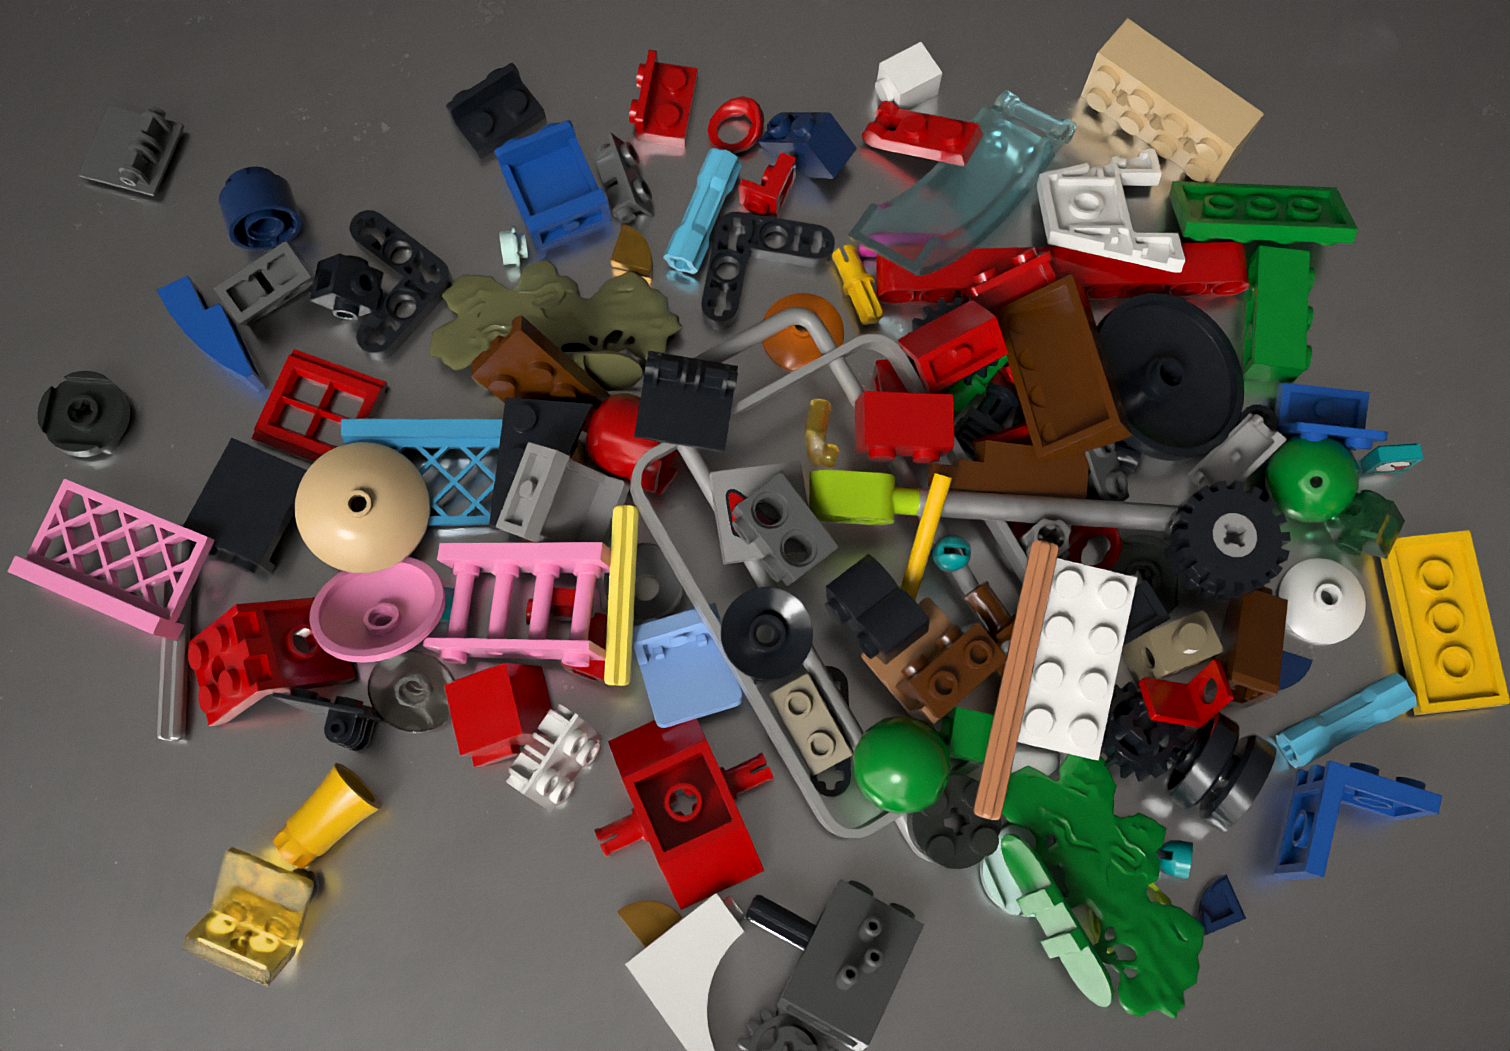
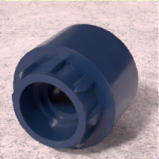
[219,166,302,251]

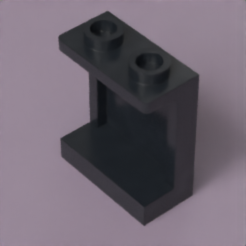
[183,438,307,575]

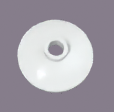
[1276,558,1366,645]

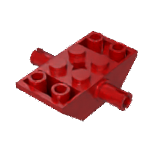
[594,718,774,910]

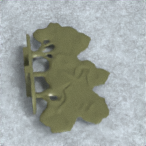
[429,258,682,391]

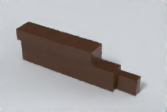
[928,440,1089,499]

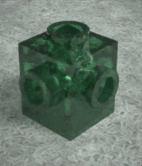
[1325,490,1405,559]

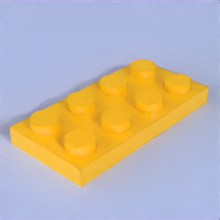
[1377,530,1510,715]

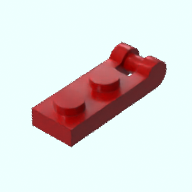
[862,101,983,166]

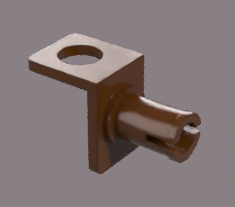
[963,581,1016,679]

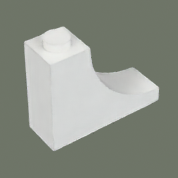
[625,893,746,1051]

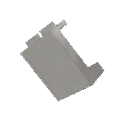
[496,442,630,546]

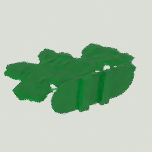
[1001,754,1205,1019]

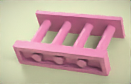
[423,542,611,667]

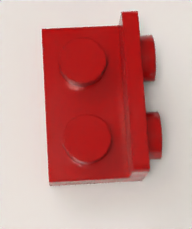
[629,50,698,147]

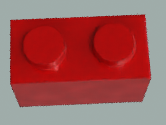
[855,391,954,463]

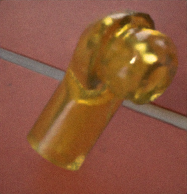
[804,399,839,468]

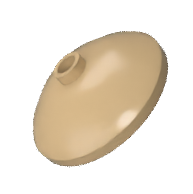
[295,442,431,574]

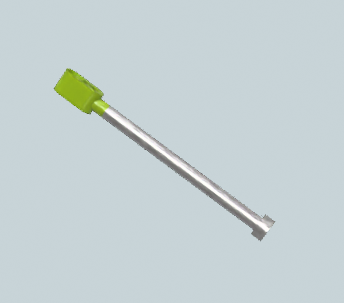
[809,470,1281,535]

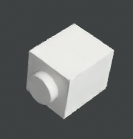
[875,42,942,110]

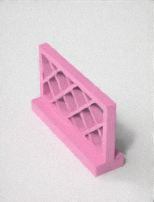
[7,479,215,641]

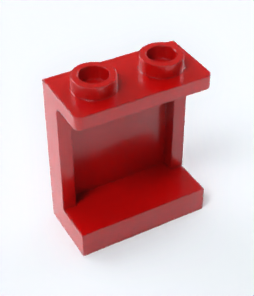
[964,247,1057,383]

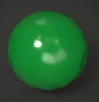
[1265,435,1360,522]
[853,715,951,814]

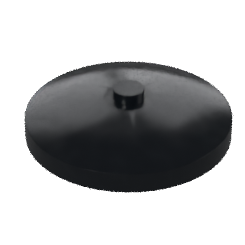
[1097,293,1244,461]

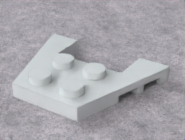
[1037,149,1185,272]

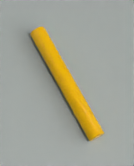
[901,473,952,600]

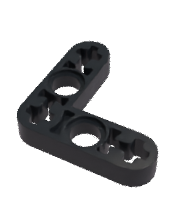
[349,210,453,361]
[701,212,835,330]

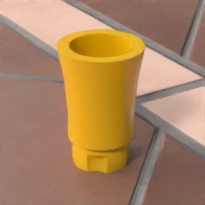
[272,763,381,870]

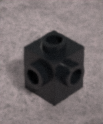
[310,253,384,320]

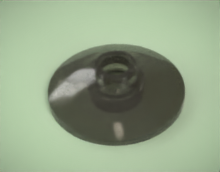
[367,650,455,733]

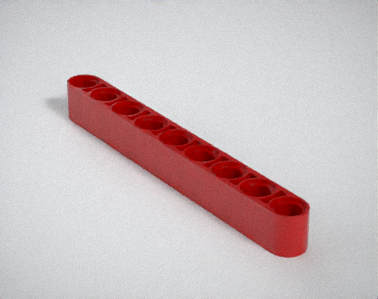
[875,242,1249,304]

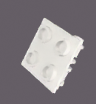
[506,704,603,812]

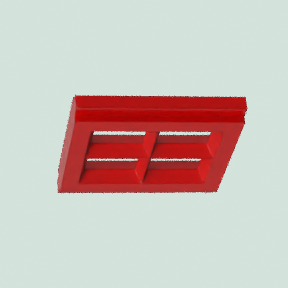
[251,349,388,463]

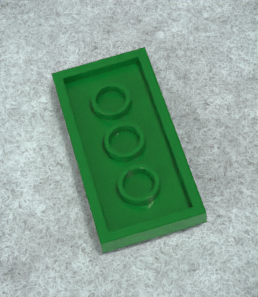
[1169,181,1358,246]

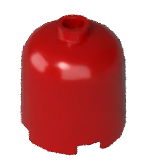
[583,393,678,495]

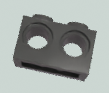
[214,241,315,327]
[731,472,839,586]

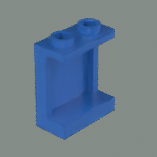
[494,120,612,250]

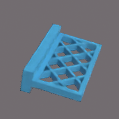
[341,419,503,526]

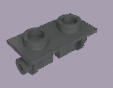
[594,132,654,223]
[1085,442,1130,502]

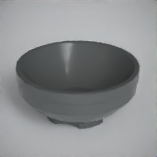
[603,543,684,623]

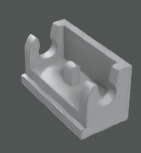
[1187,414,1287,489]

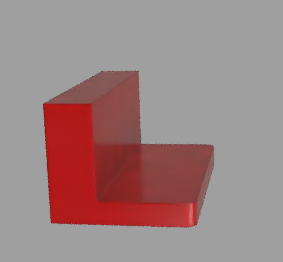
[898,300,1008,394]

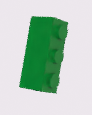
[1241,245,1315,384]

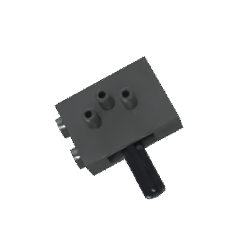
[746,879,924,1051]

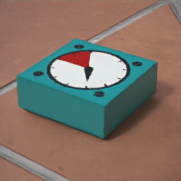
[1361,443,1423,474]

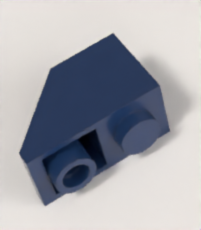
[758,112,857,179]

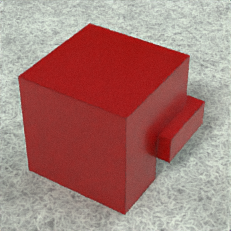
[444,662,552,767]

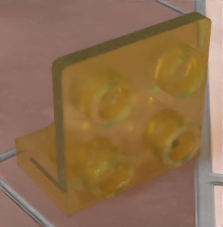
[182,847,314,987]

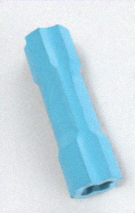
[663,148,742,274]
[1276,672,1417,769]

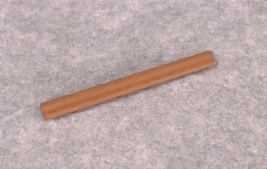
[973,540,1059,820]

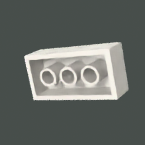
[1018,558,1137,761]

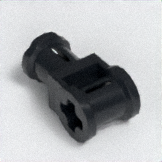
[954,383,1021,461]

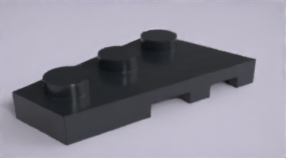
[489,397,595,530]

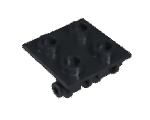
[634,351,738,453]
[272,687,386,751]

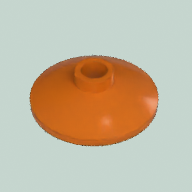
[762,293,844,372]

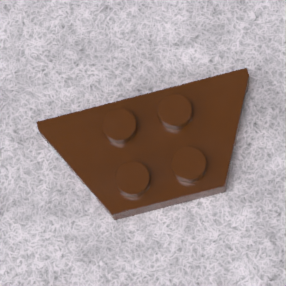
[471,315,611,409]

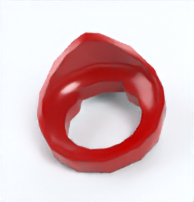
[707,96,764,154]
[1068,525,1122,570]

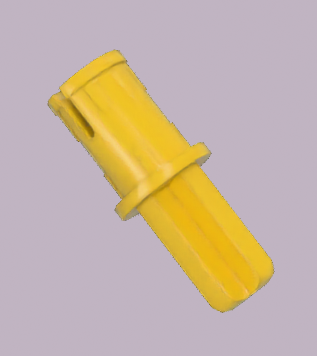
[832,244,884,325]

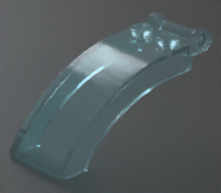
[848,91,1076,276]

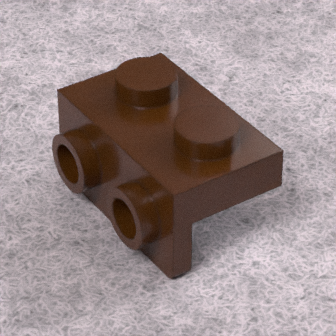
[895,622,1007,718]

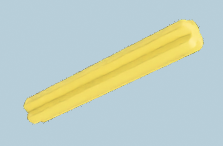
[604,505,639,686]

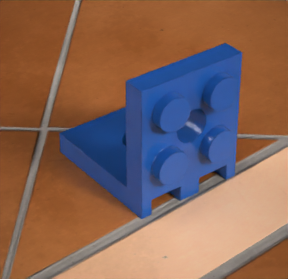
[1274,761,1442,880]

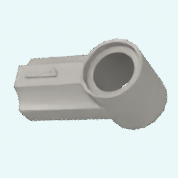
[1017,518,1071,560]

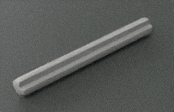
[157,524,194,741]

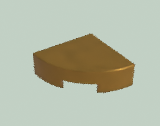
[610,224,653,277]
[617,901,682,948]

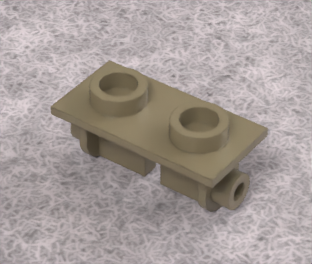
[768,673,853,776]

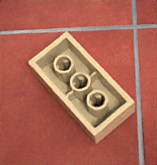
[1081,18,1264,183]

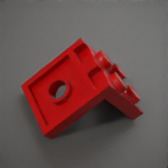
[188,597,356,726]

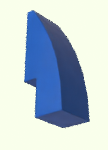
[156,275,266,392]

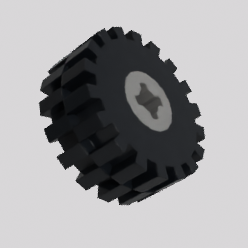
[1163,480,1291,601]

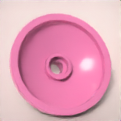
[310,557,445,662]

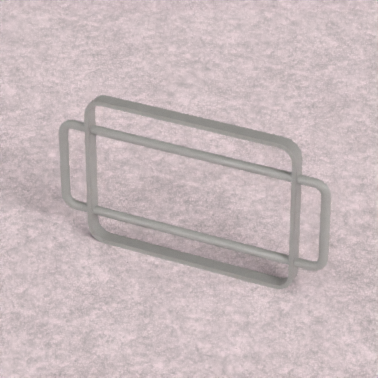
[630,307,1068,862]

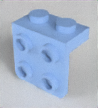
[632,603,743,728]

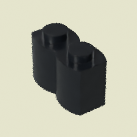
[825,554,929,665]

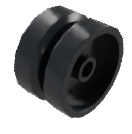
[1163,712,1277,832]

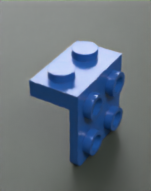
[1275,383,1388,451]

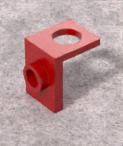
[1139,660,1234,728]

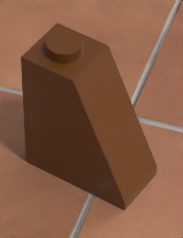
[1205,586,1288,708]

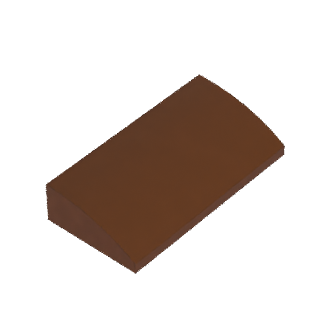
[994,274,1132,461]

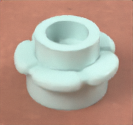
[499,226,528,267]

